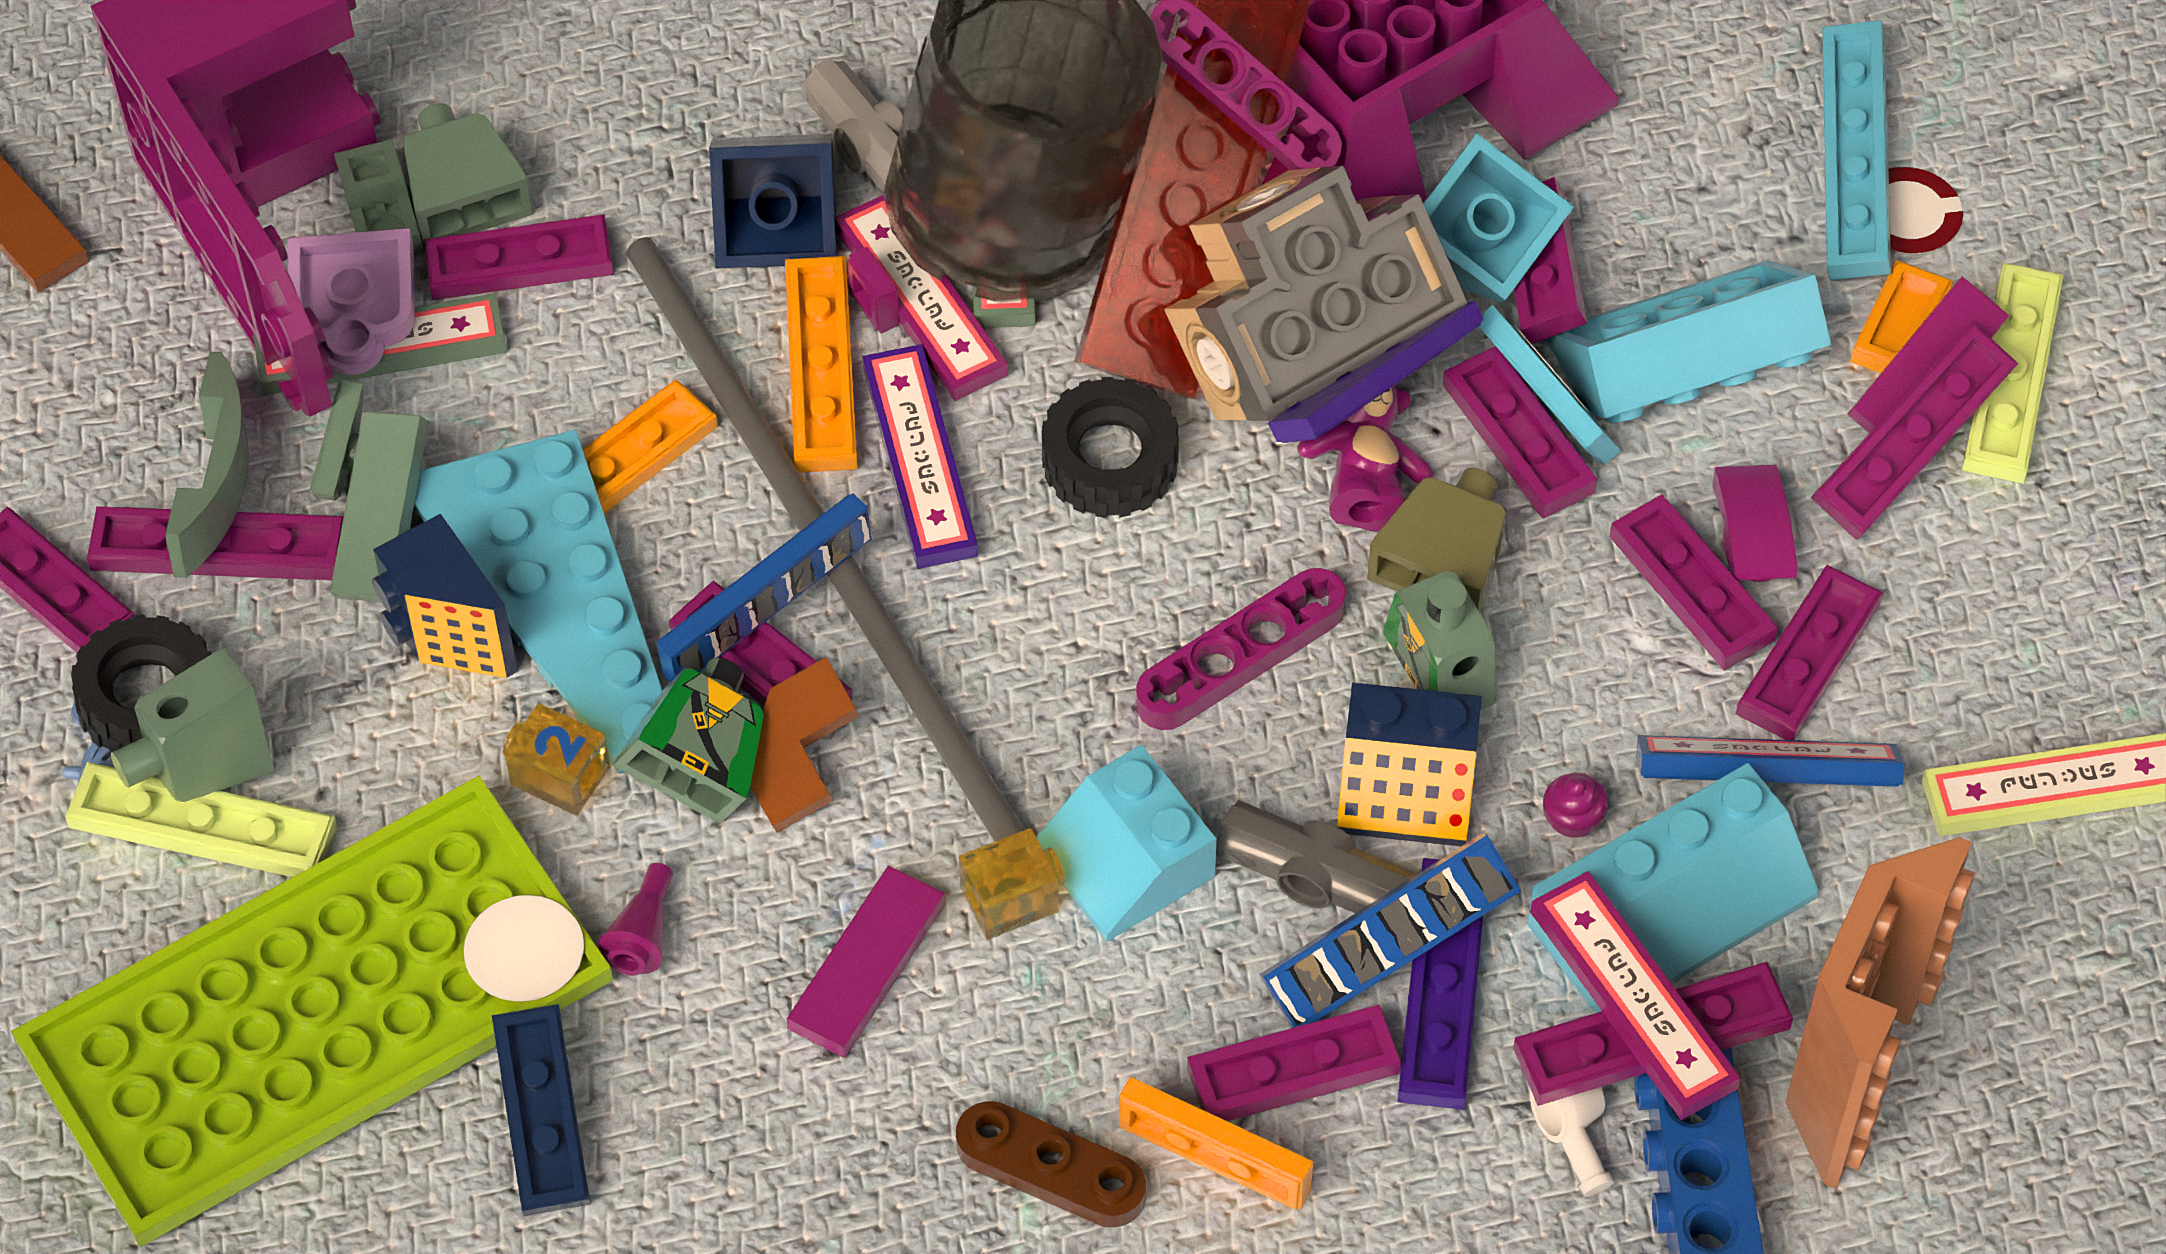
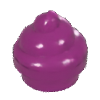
[1543,772,1609,838]

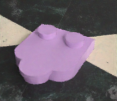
[288,228,415,375]

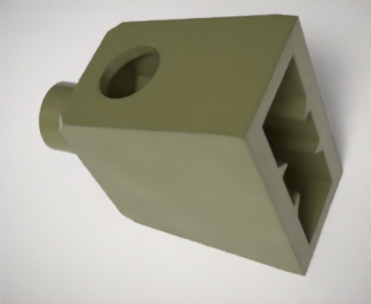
[1367,468,1507,614]

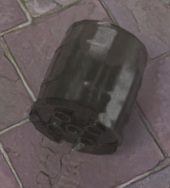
[883,0,1163,303]

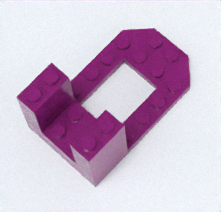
[90,0,381,417]

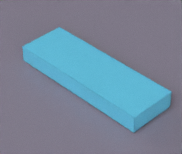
[1479,305,1622,465]

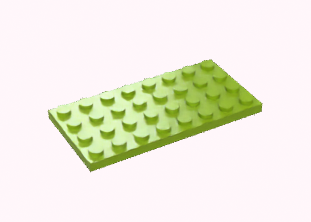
[11,775,613,1247]

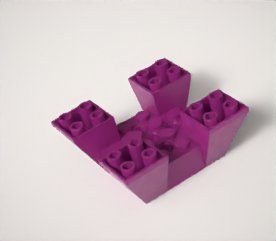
[1121,0,1619,202]

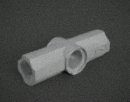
[802,58,944,216]

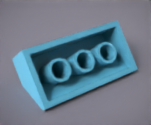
[1547,260,1831,423]
[1527,763,1819,1013]

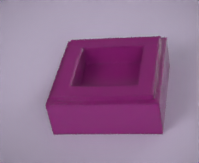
[848,247,899,334]

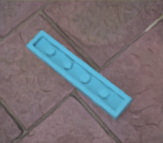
[1822,20,1891,280]

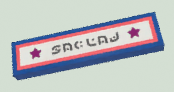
[1636,735,1905,787]

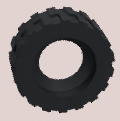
[1042,377,1179,518]
[71,615,212,754]

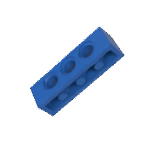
[1634,1047,1764,1254]

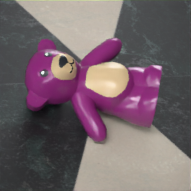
[1297,386,1434,532]

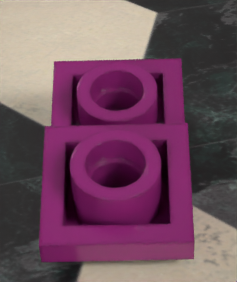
[1712,464,1797,582]

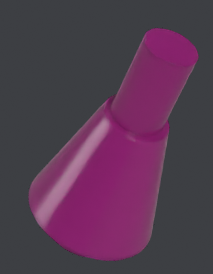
[598,863,673,976]

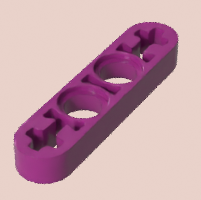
[1141,0,1342,170]
[1136,568,1346,730]

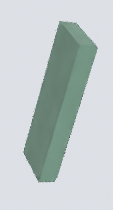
[330,412,429,602]

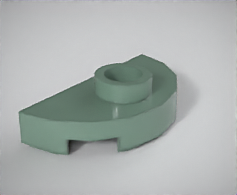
[310,379,364,501]

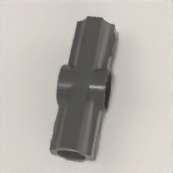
[1216,800,1417,913]

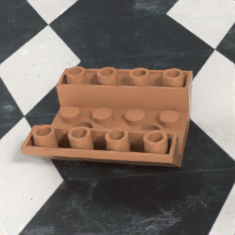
[1785,837,1976,1189]

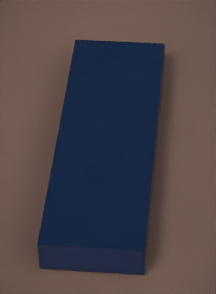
[492,1004,591,1216]

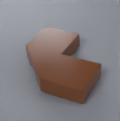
[750,657,860,833]

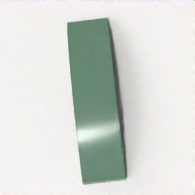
[165,352,249,578]

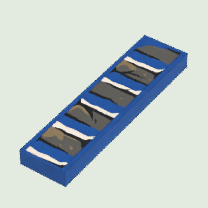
[657,493,872,682]
[1259,833,1521,1028]

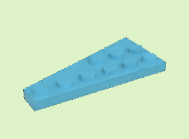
[414,429,662,774]

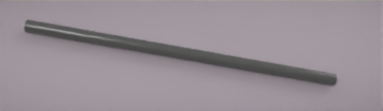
[626,237,1032,859]

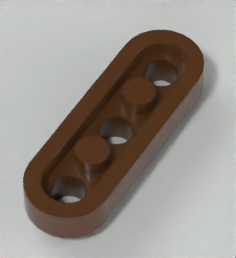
[956,1101,1146,1227]

